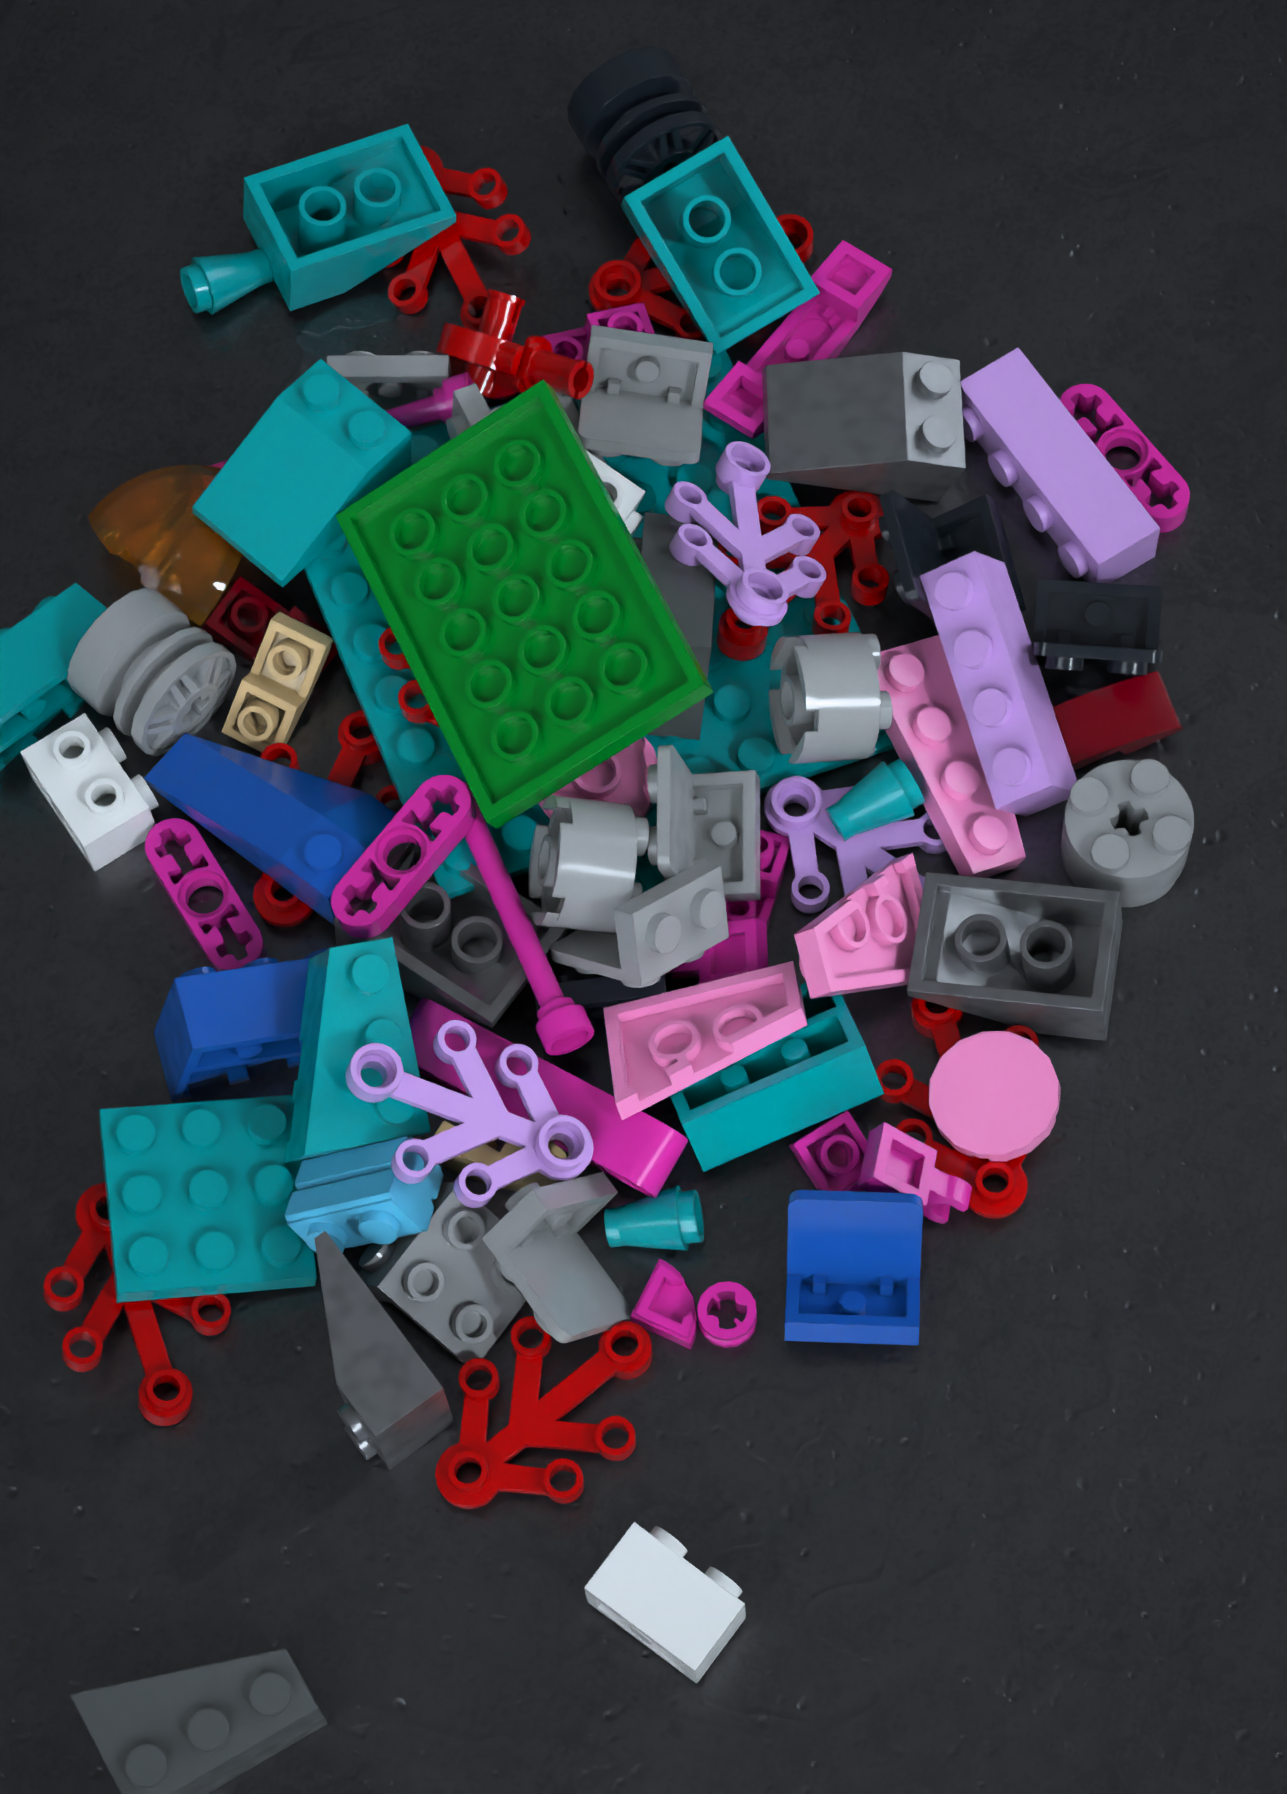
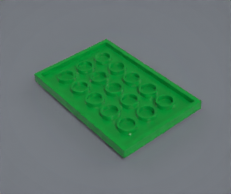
[335,379,714,829]

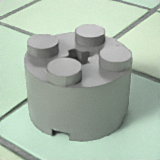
[769,632,892,764]
[1060,759,1194,907]
[528,795,649,933]

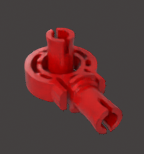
[436,289,594,400]

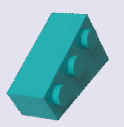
[0,583,108,787]
[284,937,431,1163]
[670,981,884,1172]

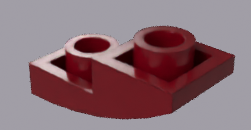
[202,576,338,680]
[1053,671,1183,771]

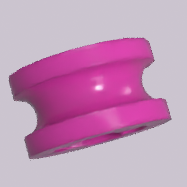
[697,1281,757,1348]

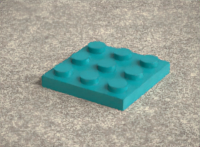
[99,1095,317,1303]

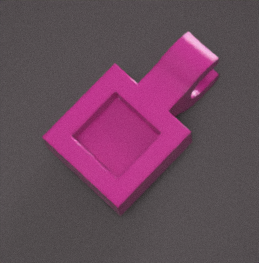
[664,918,768,984]
[858,1122,972,1224]

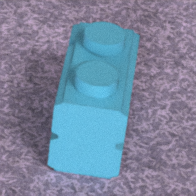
[284,1136,444,1252]

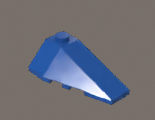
[144,733,396,926]

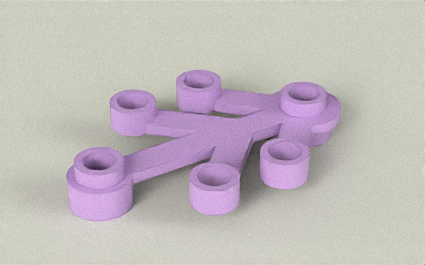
[664,441,827,626]
[764,776,947,914]
[346,1020,594,1208]

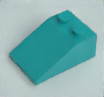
[243,124,456,311]
[621,136,820,355]
[192,359,412,588]

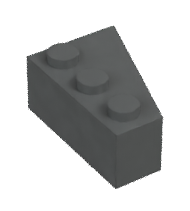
[632,513,718,740]
[70,1648,328,1794]

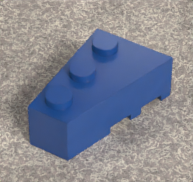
[153,948,328,1102]

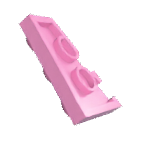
[794,853,923,999]
[603,961,807,1120]

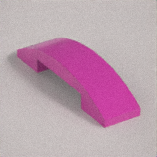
[703,240,892,439]

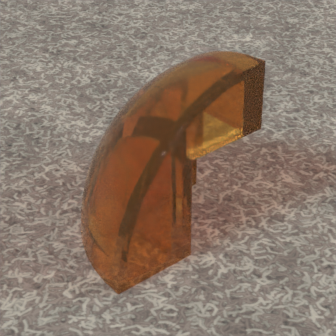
[88,465,243,626]

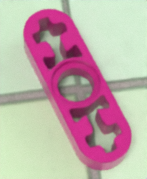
[1060,384,1190,533]
[331,775,476,939]
[145,818,267,972]

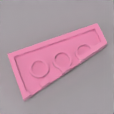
[877,635,1026,878]

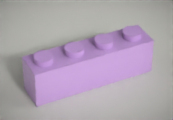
[961,347,1160,583]
[920,551,1077,817]

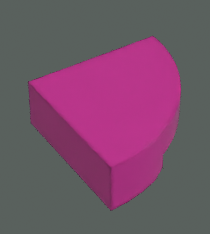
[631,1258,697,1350]

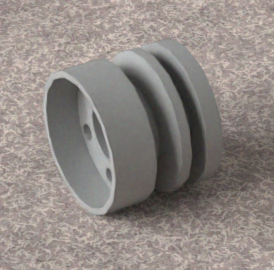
[67,587,237,756]

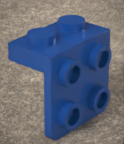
[785,1190,923,1345]

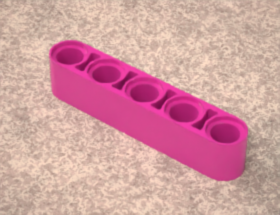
[409,997,688,1198]

